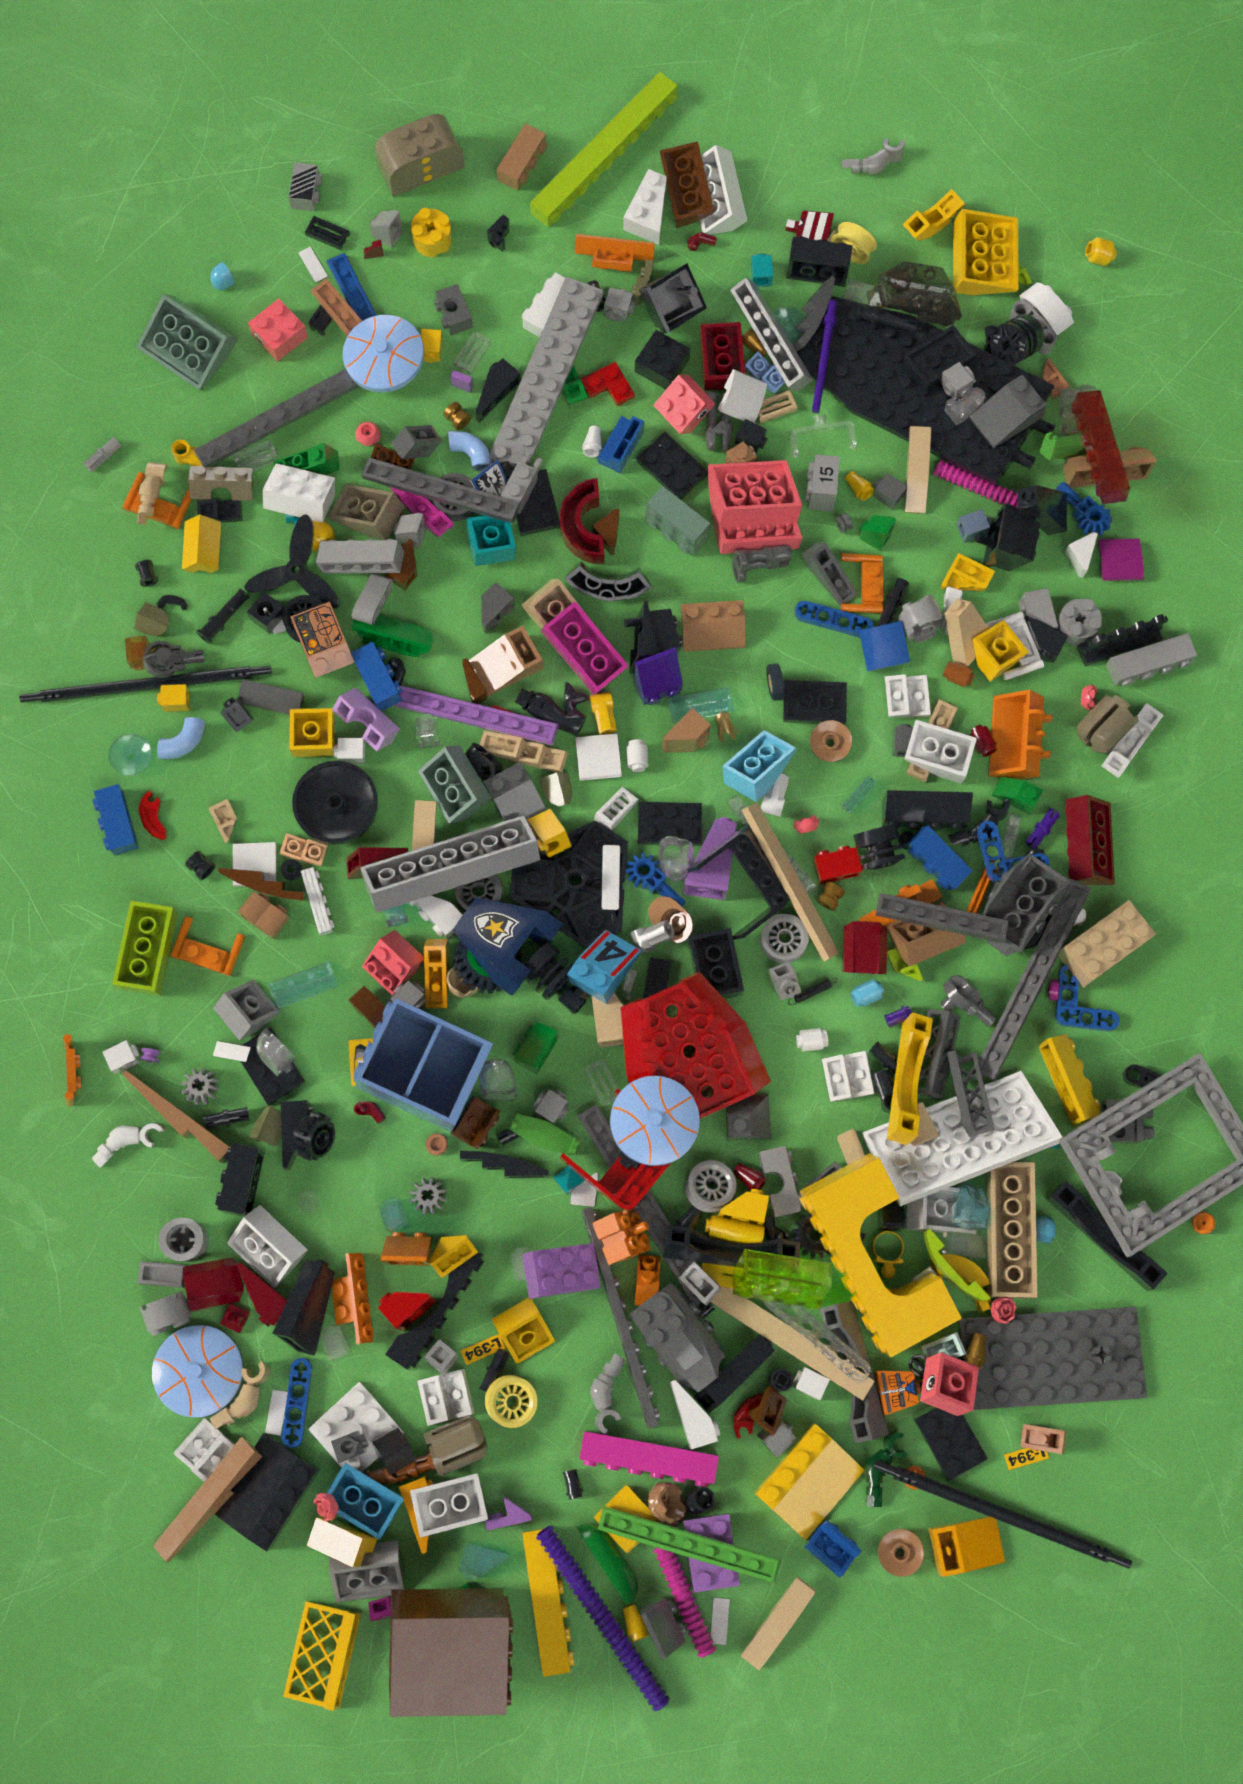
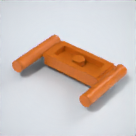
[122,472,192,529]
[841,553,883,614]
[170,916,246,976]
[63,1034,81,1106]

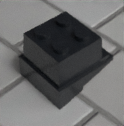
[639,263,707,333]
[975,503,1040,571]
[624,601,682,674]

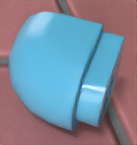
[210,262,234,290]
[1036,1215,1056,1244]

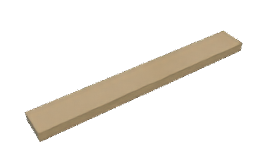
[742,802,839,961]
[710,1287,875,1401]

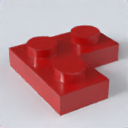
[581,362,635,406]

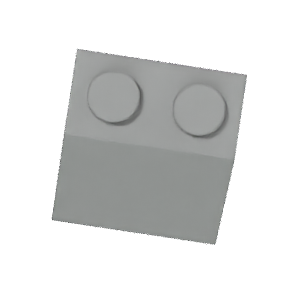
[213,979,280,1041]

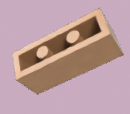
[497,123,548,190]

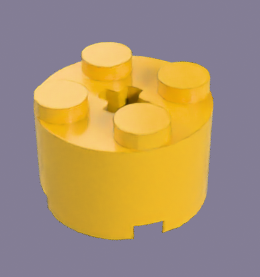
[411,208,452,257]

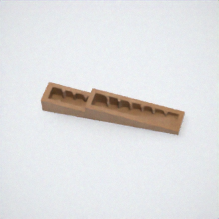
[122,1070,231,1163]
[153,1437,262,1563]

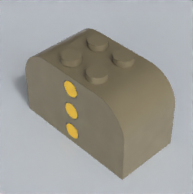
[374,114,465,197]

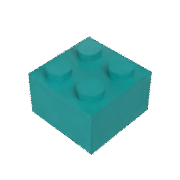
[466,515,516,566]

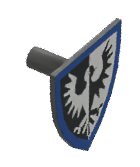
[470,460,507,496]

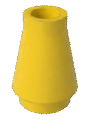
[845,471,874,501]
[623,1605,649,1642]

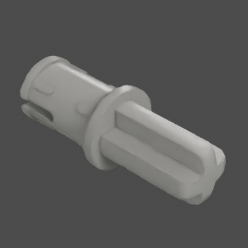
[84,437,121,472]

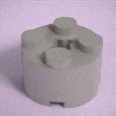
[898,595,946,643]
[1056,599,1102,647]
[139,1291,191,1336]

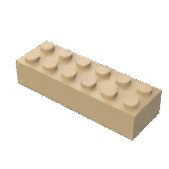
[986,1162,1037,1299]

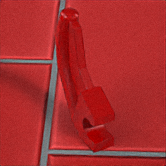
[138,791,167,840]
[733,1393,763,1439]

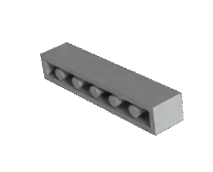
[730,278,813,392]

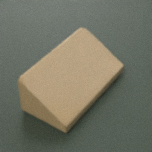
[837,1129,865,1165]

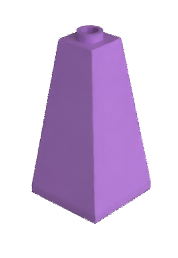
[683,817,737,901]

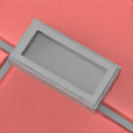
[138,1261,186,1288]

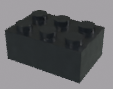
[786,236,853,287]
[687,928,745,999]
[215,1143,265,1217]

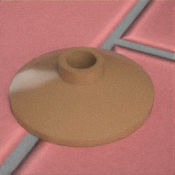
[810,720,852,762]
[878,1529,924,1577]

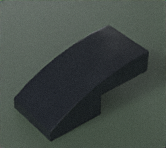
[197,498,243,523]

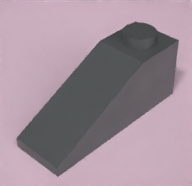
[801,542,857,606]

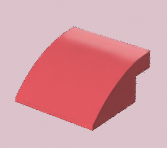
[708,460,802,554]

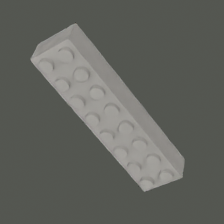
[360,815,540,913]

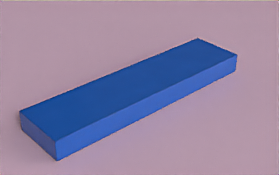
[327,253,377,321]

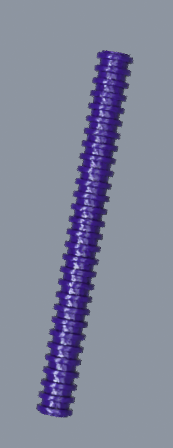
[536,1525,670,1711]

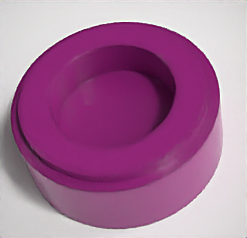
[1048,979,1059,1001]

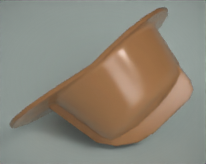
[648,896,693,943]

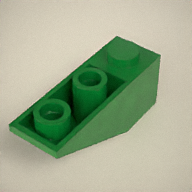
[274,443,340,475]

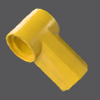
[171,439,202,466]
[590,692,617,735]

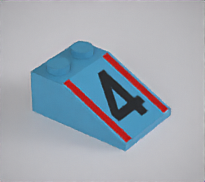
[567,930,642,1004]

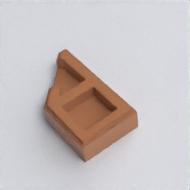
[1042,358,1070,399]

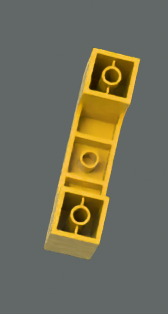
[799,1153,962,1357]

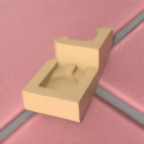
[208,799,237,843]

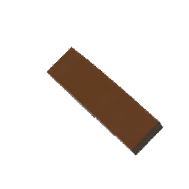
[218,868,306,901]

